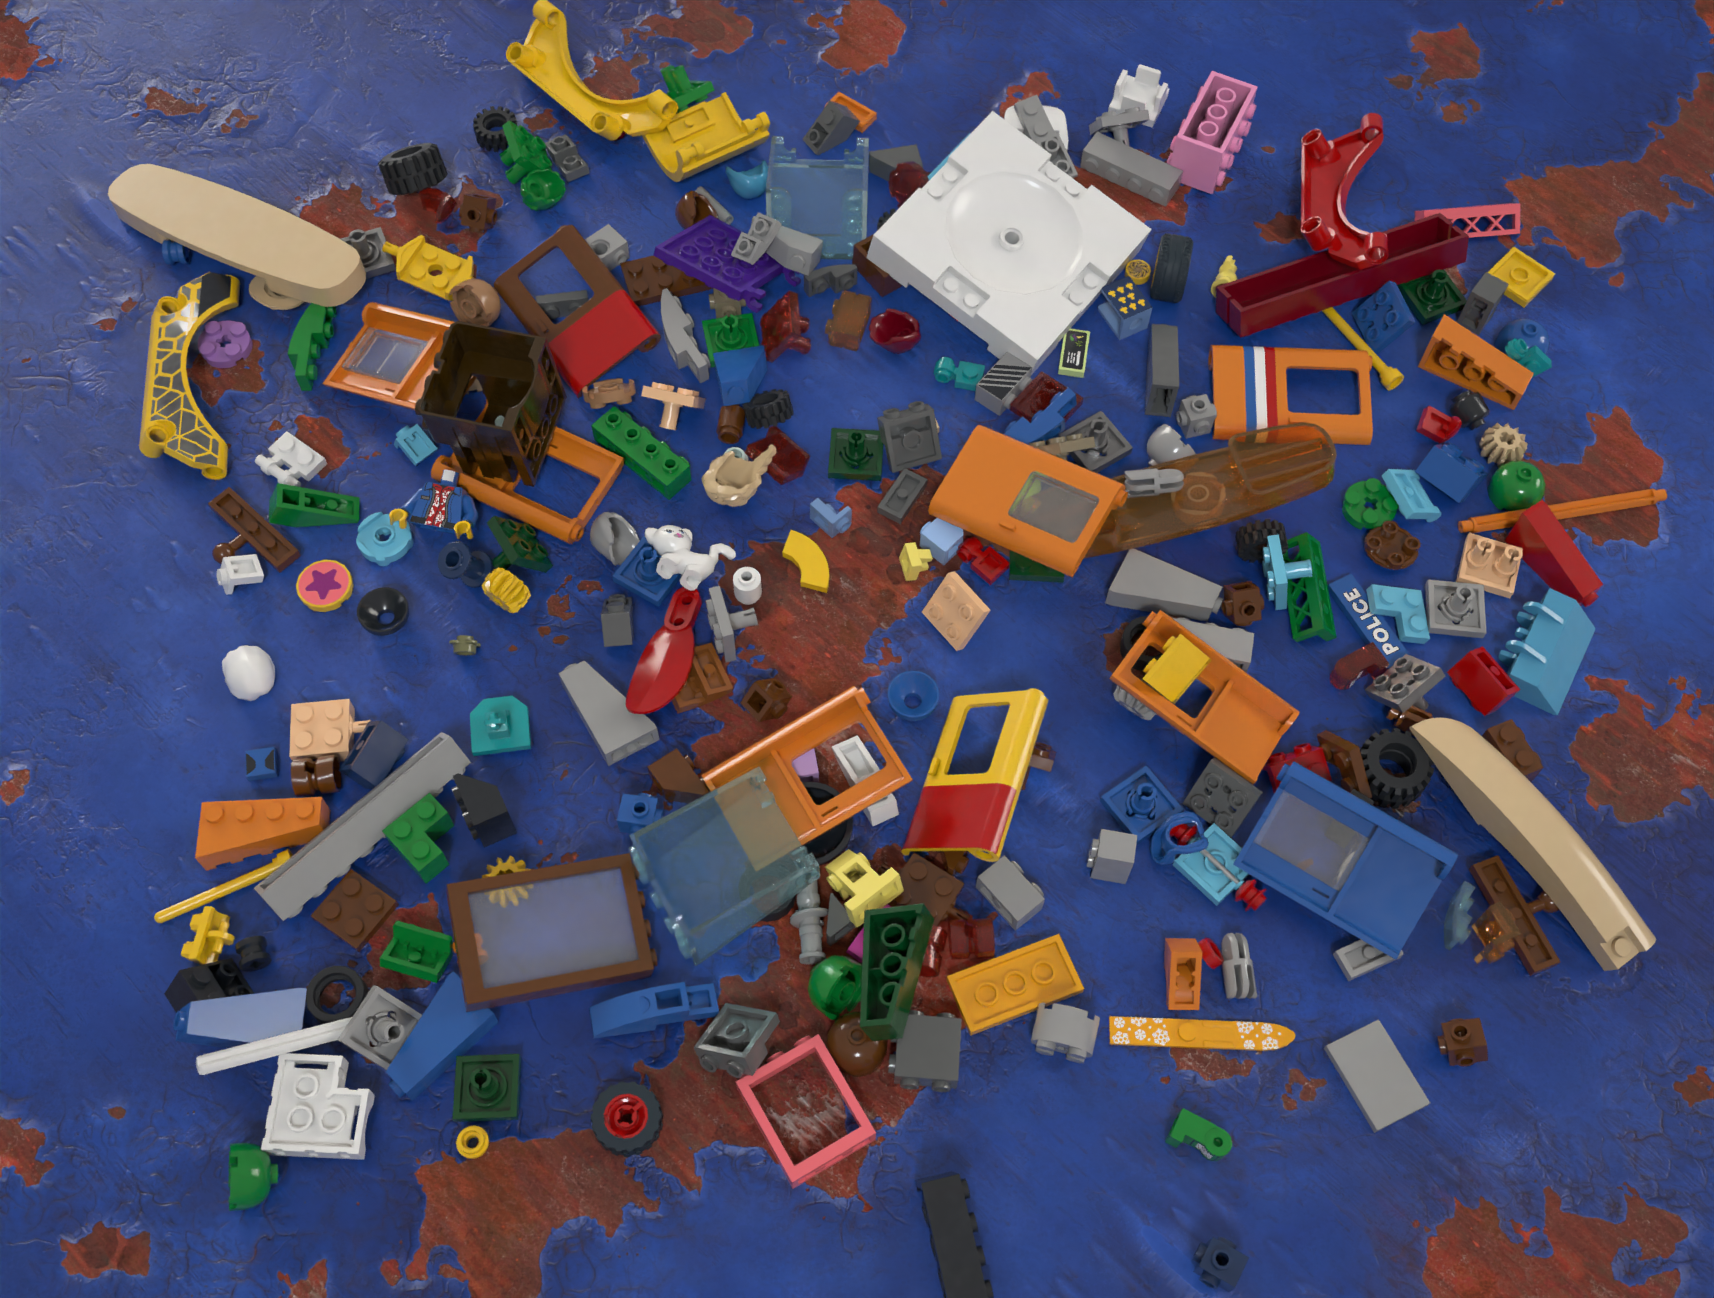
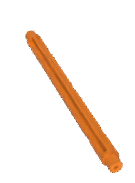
[1458,489,1667,533]

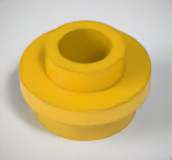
[456,1126,489,1159]

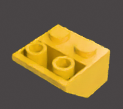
[1143,634,1212,704]

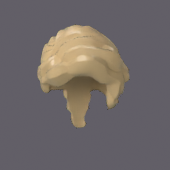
[702,444,777,507]

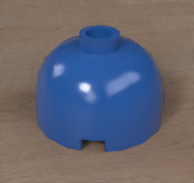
[1494,318,1550,356]

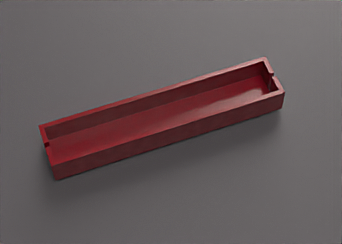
[1216,213,1469,338]

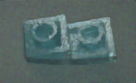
[1444,881,1475,950]

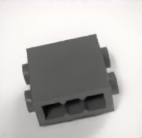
[888,1010,962,1092]

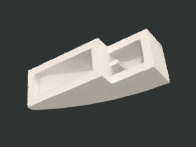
[832,735,899,826]

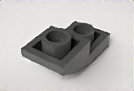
[545,134,590,182]
[804,264,857,297]

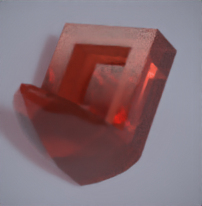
[419,188,457,224]

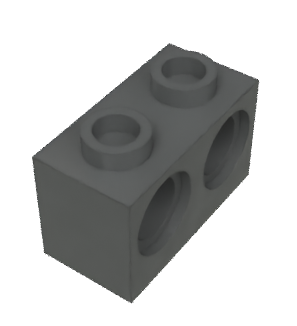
[1457,272,1509,335]

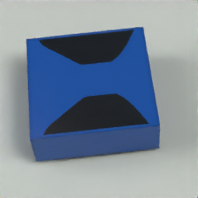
[245,747,278,781]

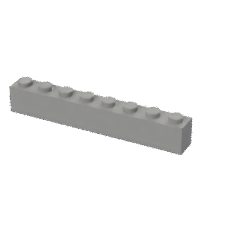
[254,732,471,921]

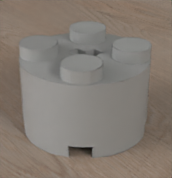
[1031,1003,1100,1063]

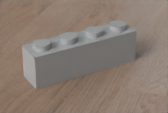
[1080,132,1183,207]

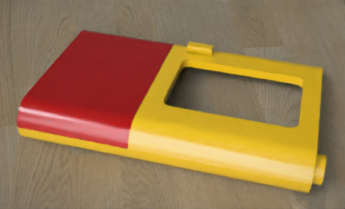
[901,688,1048,862]

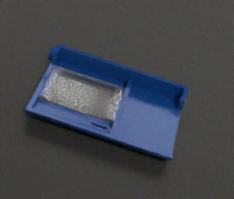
[1233,761,1458,960]

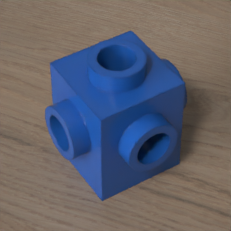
[617,793,664,838]

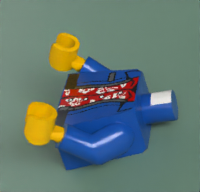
[389,470,478,539]

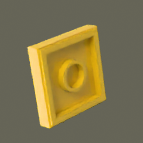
[1487,247,1555,308]

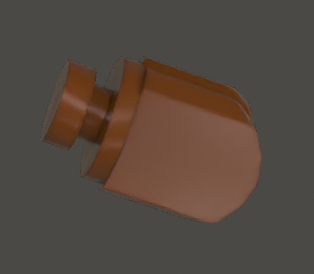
[1386,705,1433,736]

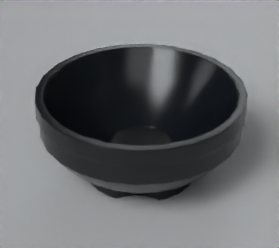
[357,587,409,636]

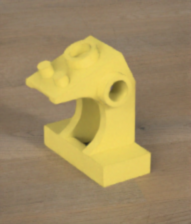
[825,849,904,928]

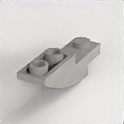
[1014,95,1078,178]
[661,288,711,383]

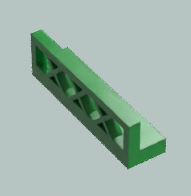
[1282,532,1337,642]

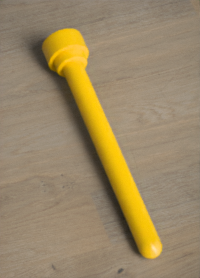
[1321,307,1404,391]
[154,849,293,923]

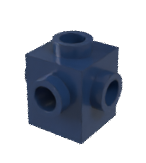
[1192,1237,1249,1292]

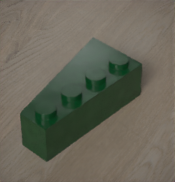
[860,903,934,1041]

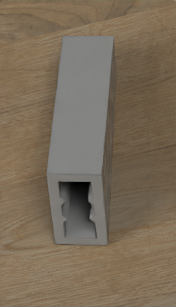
[1105,547,1223,622]
[559,661,659,766]

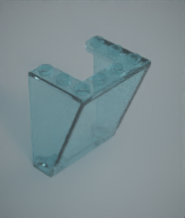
[766,136,869,260]
[628,766,820,966]

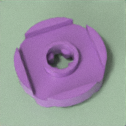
[198,320,253,368]

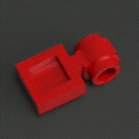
[956,537,1010,585]

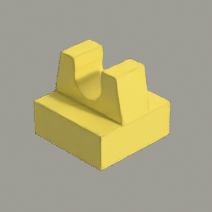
[899,542,933,581]

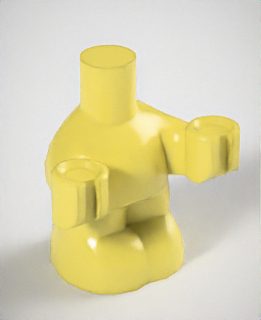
[1211,255,1237,298]

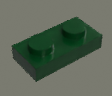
[1009,551,1065,583]

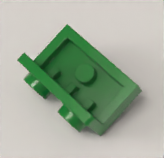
[380,921,453,983]

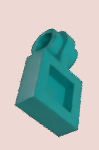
[1505,338,1552,377]

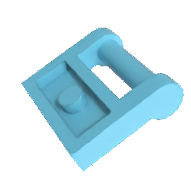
[1381,469,1442,522]

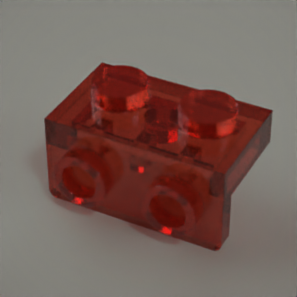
[745,426,810,485]

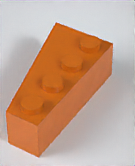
[1418,314,1534,410]
[195,797,331,871]

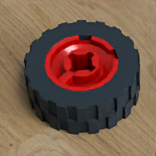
[591,1081,663,1157]

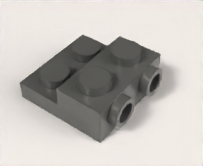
[877,401,942,473]
[694,1003,780,1078]

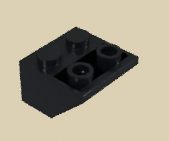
[451,773,517,848]
[164,958,254,1013]

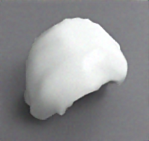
[222,645,275,701]

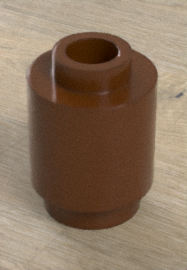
[716,404,746,444]

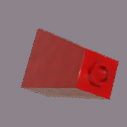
[1505,500,1603,607]

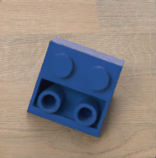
[1415,443,1488,503]

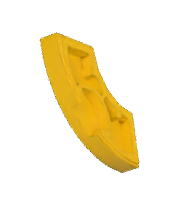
[782,530,829,593]

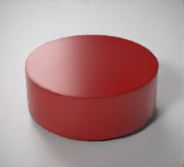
[1198,937,1224,969]

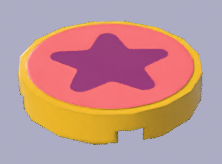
[296,560,354,612]

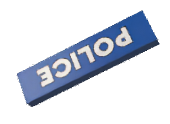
[1328,574,1410,672]

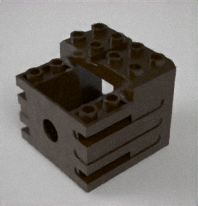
[415,321,567,487]

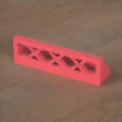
[1415,203,1520,238]

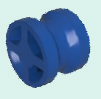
[162,239,191,265]

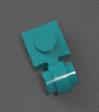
[934,357,985,391]

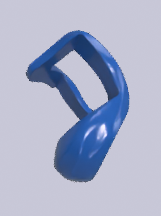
[1150,812,1209,866]

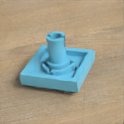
[1262,534,1312,610]

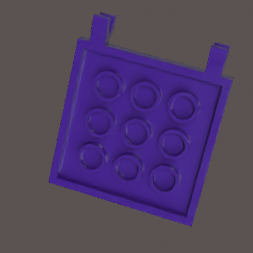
[653,215,801,313]

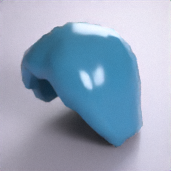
[725,160,770,200]

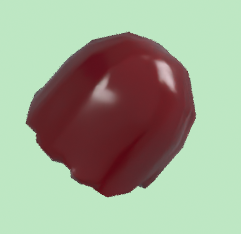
[869,309,921,354]

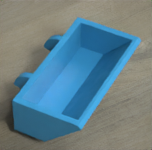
[1499,588,1595,715]

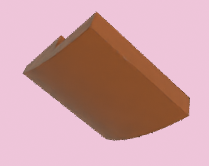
[672,643,733,714]

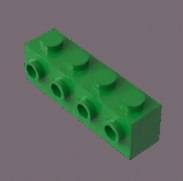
[591,406,691,500]

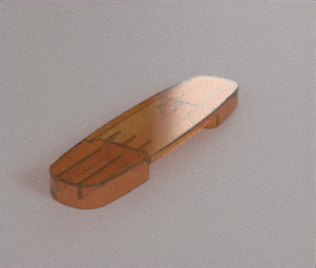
[1015,422,1337,563]

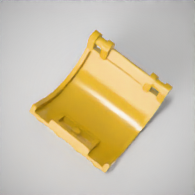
[642,92,770,182]

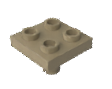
[1029,433,1096,482]

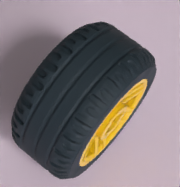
[1150,233,1193,303]

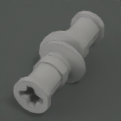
[790,869,828,964]

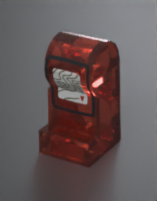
[1330,642,1389,690]

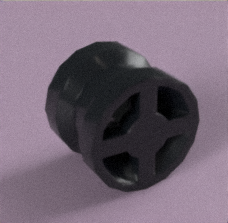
[235,936,272,972]

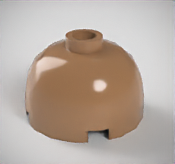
[449,278,501,327]

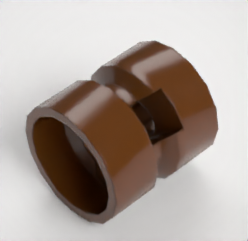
[291,755,342,797]

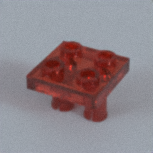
[760,291,811,362]

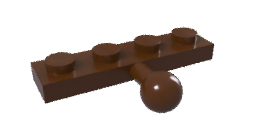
[208,487,301,573]
[1469,855,1561,976]

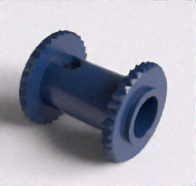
[438,541,493,588]

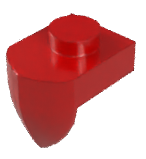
[1416,406,1462,443]

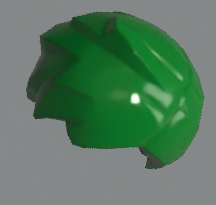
[520,169,566,211]

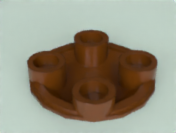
[1364,521,1421,570]

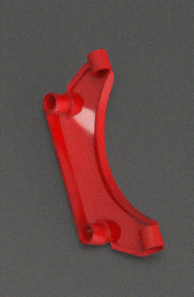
[1300,113,1389,270]

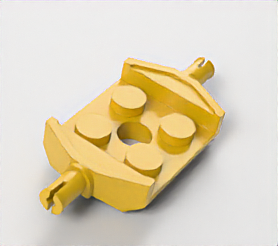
[382,235,474,301]

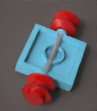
[1170,823,1267,911]

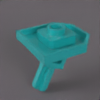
[470,696,531,756]

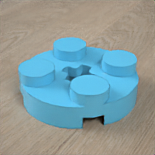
[356,512,414,566]

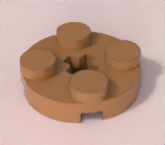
[582,378,636,409]

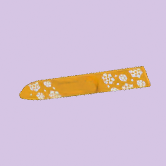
[1109,1016,1295,1051]

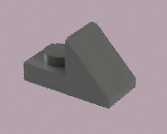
[826,893,856,947]

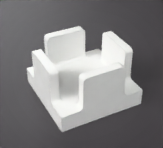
[1108,65,1169,128]

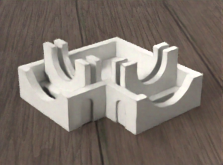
[261,1053,375,1160]

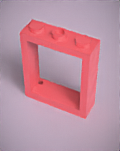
[736,1034,876,1189]

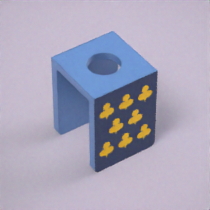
[1097,276,1153,340]

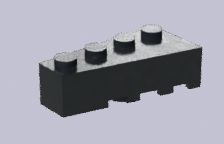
[915,1171,994,1298]

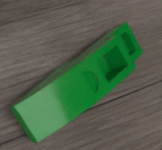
[288,303,337,391]

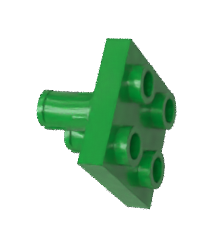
[660,65,714,113]
[500,120,552,184]

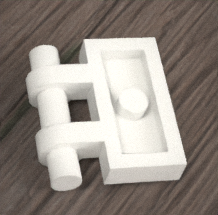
[255,431,327,487]

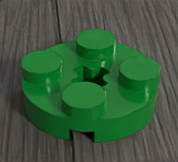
[1342,478,1399,530]

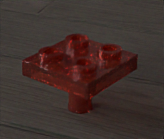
[1010,371,1084,423]

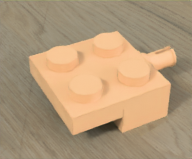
[289,699,371,762]

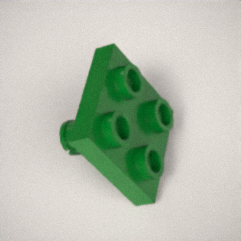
[702,313,759,368]

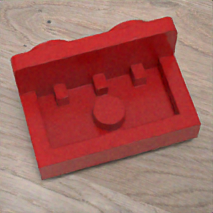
[1262,743,1332,797]

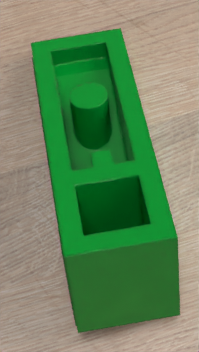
[269,483,359,527]

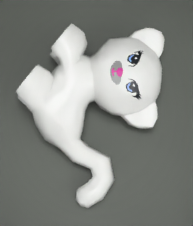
[645,525,736,591]

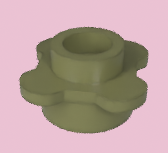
[449,635,481,656]

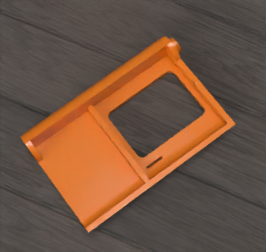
[701,686,913,873]

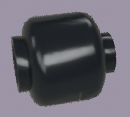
[1449,390,1490,431]

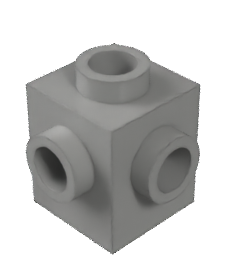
[1176,394,1217,439]

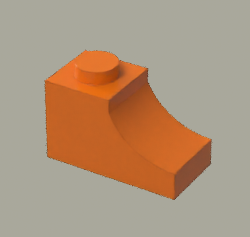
[1164,938,1202,1010]

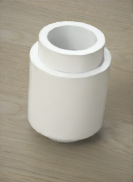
[733,567,762,605]

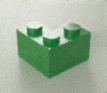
[382,793,454,884]

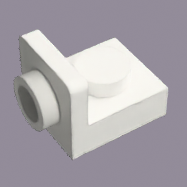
[217,554,264,595]

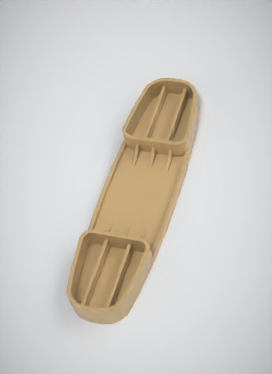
[108,164,366,307]

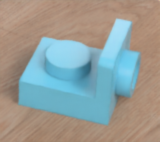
[394,424,437,467]

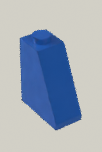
[713,345,767,406]

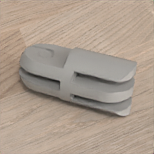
[1125,468,1184,498]
[1222,933,1257,999]

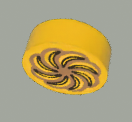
[1125,259,1151,285]

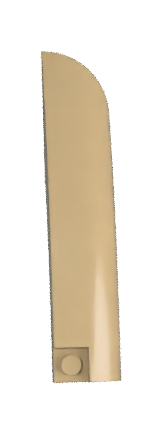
[1409,718,1656,971]

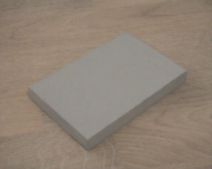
[1324,1019,1430,1133]

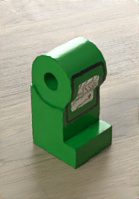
[1165,1108,1232,1161]

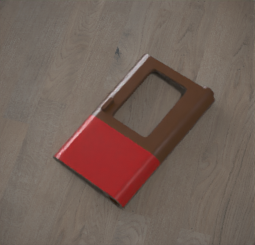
[494,225,661,399]

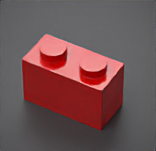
[1447,646,1521,716]

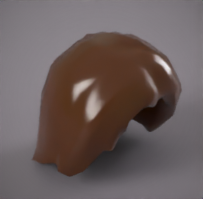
[675,191,718,230]

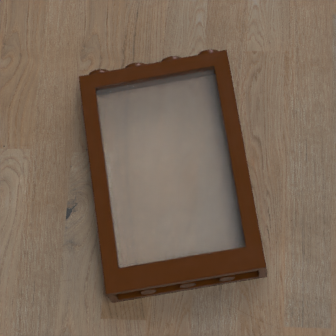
[446,853,657,1012]

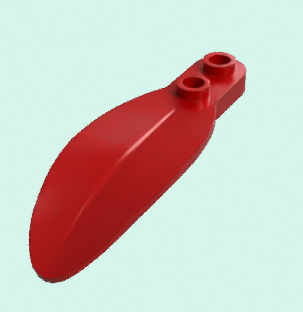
[626,587,702,714]

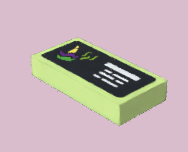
[1058,329,1090,378]

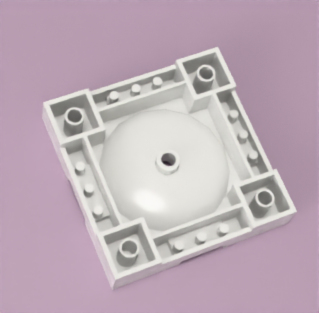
[866,111,1152,376]

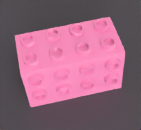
[1167,71,1258,194]

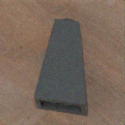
[1145,324,1179,417]

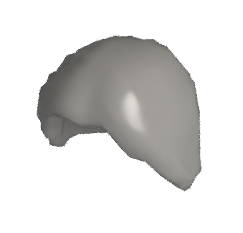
[590,512,640,566]

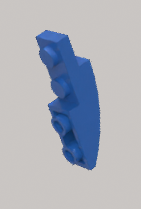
[1004,387,1077,445]
[589,982,719,1038]

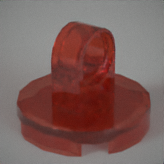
[889,161,931,208]

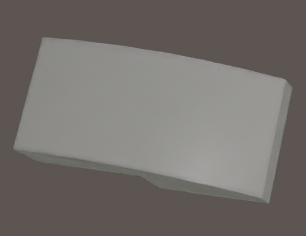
[731,212,782,265]

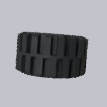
[378,143,448,195]
[1360,728,1434,809]

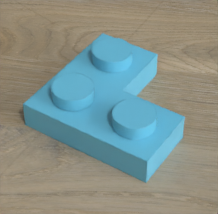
[1366,584,1430,644]

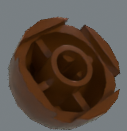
[826,1012,888,1077]

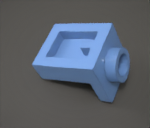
[810,498,852,538]

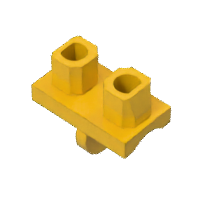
[181,906,235,965]

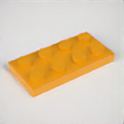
[946,934,1084,1036]

